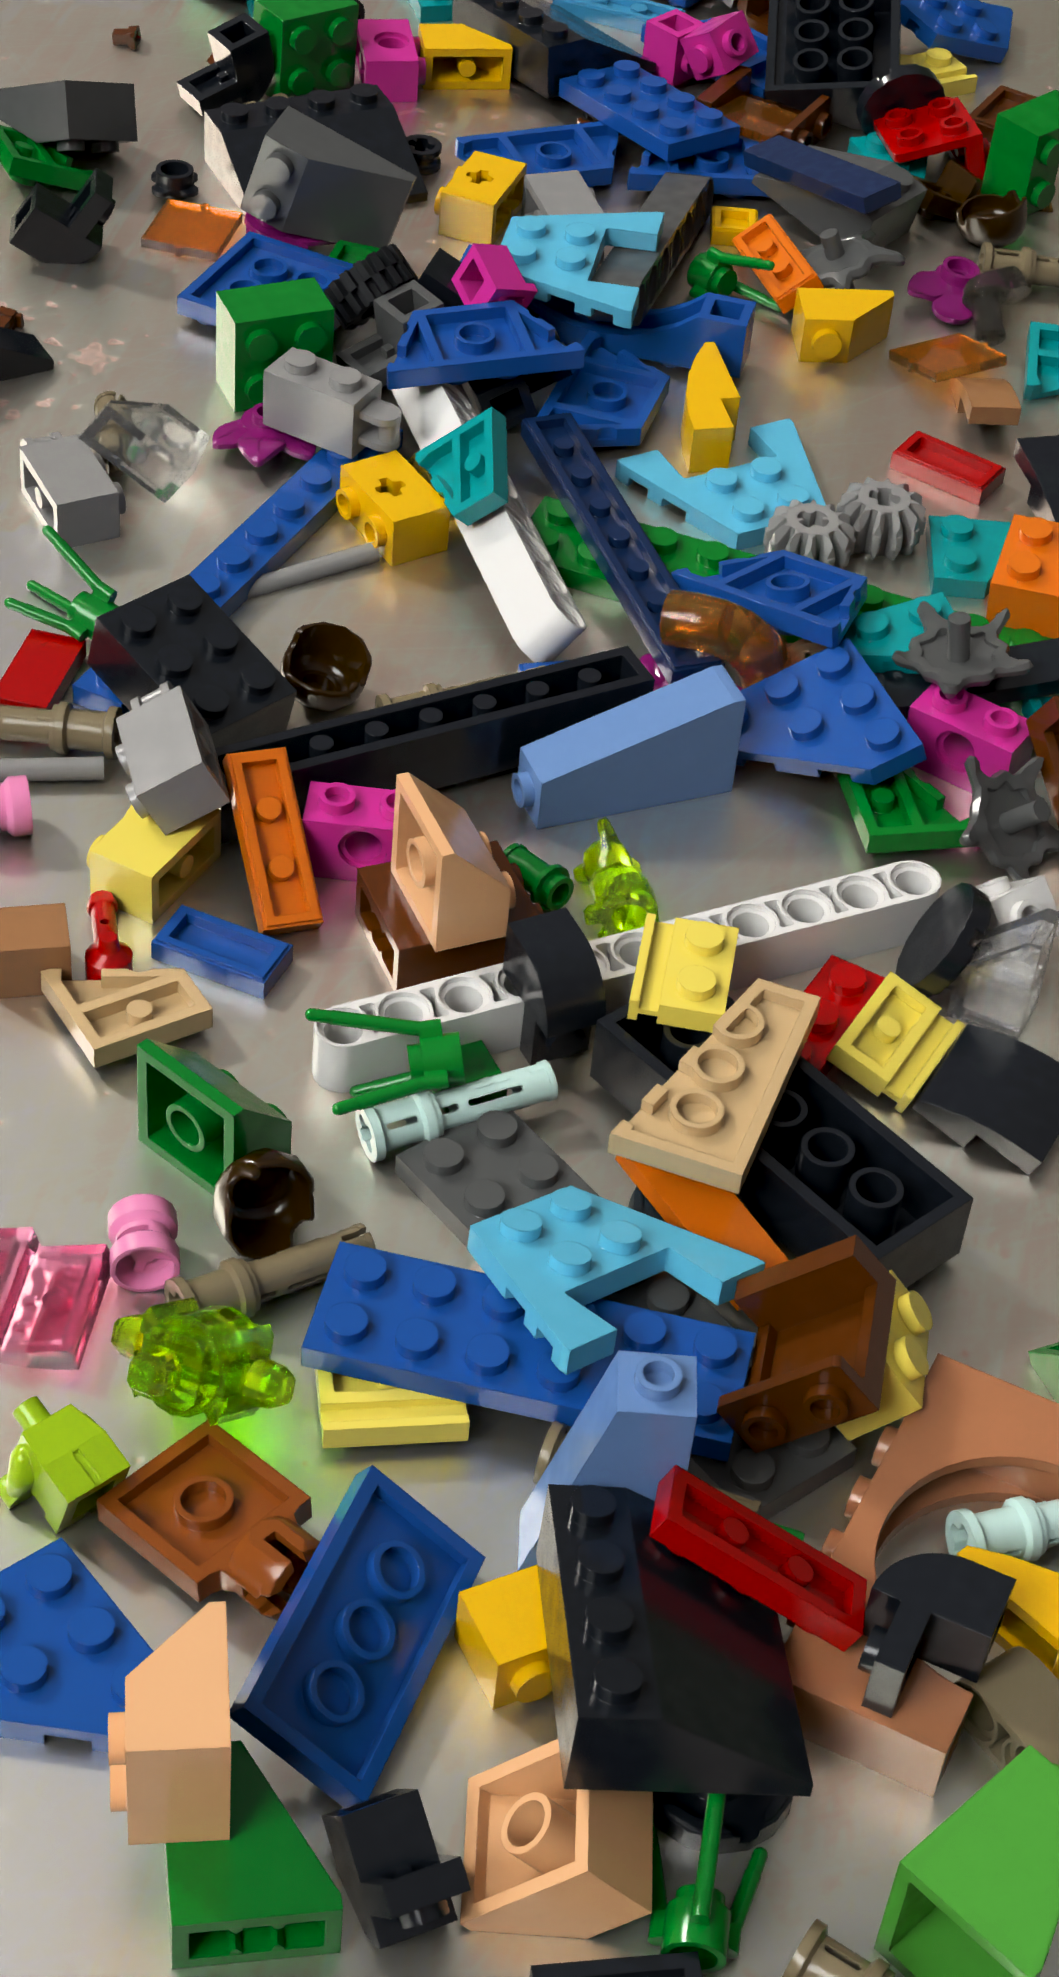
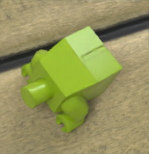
[0,1396,131,1534]

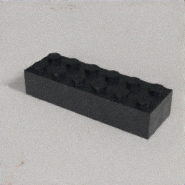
[590,996,974,1288]

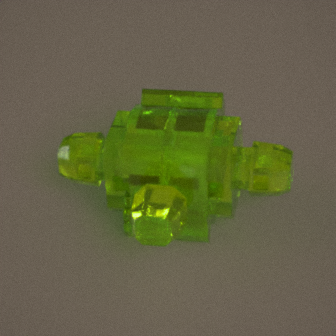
[111,1297,296,1426]

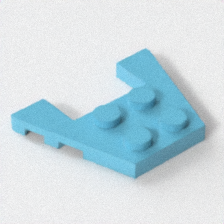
[501,212,665,329]
[615,418,826,550]
[467,1185,765,1375]

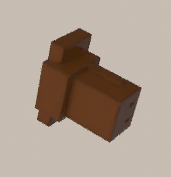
[112,26,141,50]
[0,306,24,330]

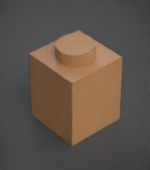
[0,903,72,999]

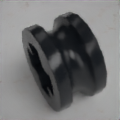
[406,134,442,175]

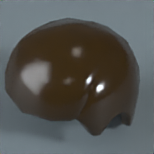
[956,190,1027,248]
[280,622,372,712]
[212,1147,315,1260]

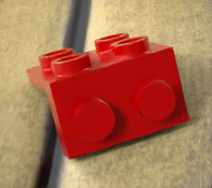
[874,97,990,182]

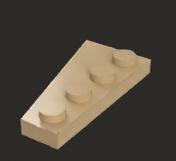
[607,978,821,1194]

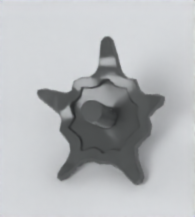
[800,228,906,289]
[892,601,1033,699]
[959,755,1059,881]

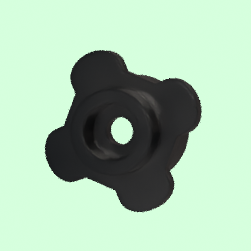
[151,160,198,201]

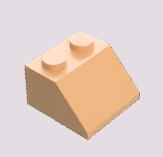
[391,772,516,952]
[108,1601,231,1845]
[460,1739,653,1939]

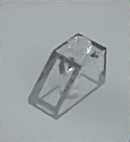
[79,400,210,503]
[947,908,1059,1040]

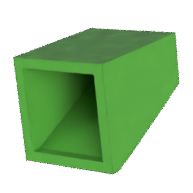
[874,1745,1059,1977]

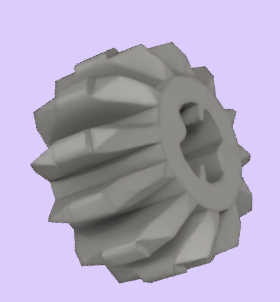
[836,477,926,560]
[763,499,856,570]

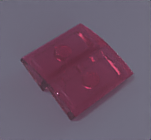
[0,1227,111,1370]

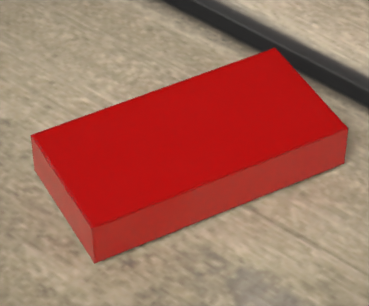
[889,431,1006,506]
[0,629,87,709]

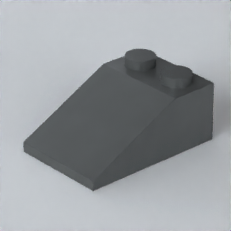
[0,80,138,153]
[240,106,416,248]
[752,145,928,247]

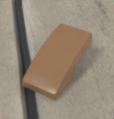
[950,377,1022,425]

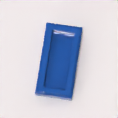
[151,905,293,1000]

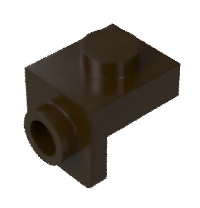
[912,160,982,221]

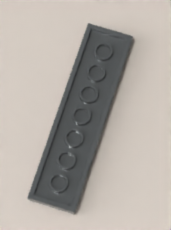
[395,1110,857,1520]

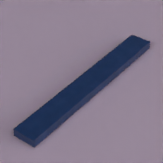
[521,412,726,684]

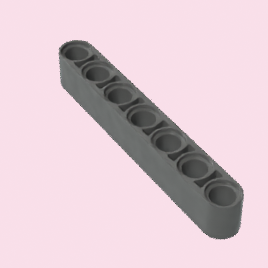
[587,172,714,326]

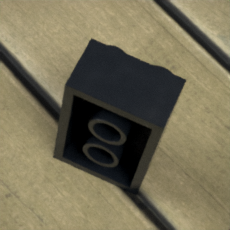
[87,575,297,748]

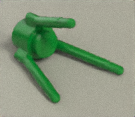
[687,247,781,312]
[4,525,119,642]
[305,1008,466,1116]
[647,1793,768,1974]

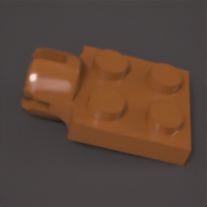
[96,1418,320,1621]

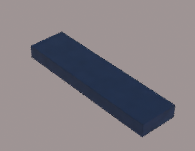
[743,135,901,215]

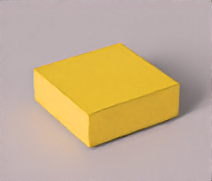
[710,206,758,246]

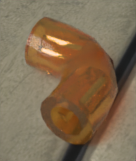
[660,589,793,688]

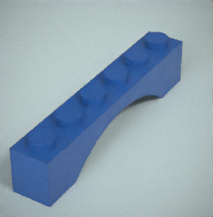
[460,244,757,378]

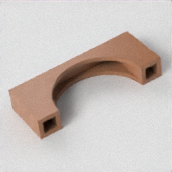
[784,1353,1059,1798]

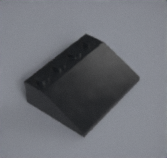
[452,0,656,99]
[765,0,901,130]
[204,83,428,216]
[536,1484,813,1797]

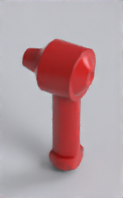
[85,890,133,980]

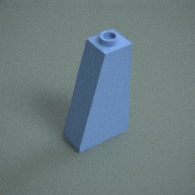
[511,665,746,830]
[517,1350,697,1571]

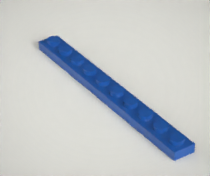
[72,429,403,714]

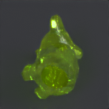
[573,817,659,938]

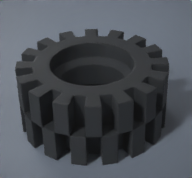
[324,244,419,331]

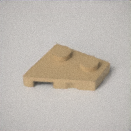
[40,968,213,1068]

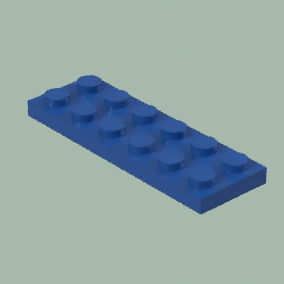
[301,1241,756,1462]

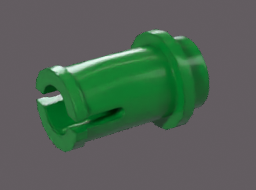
[503,843,574,911]

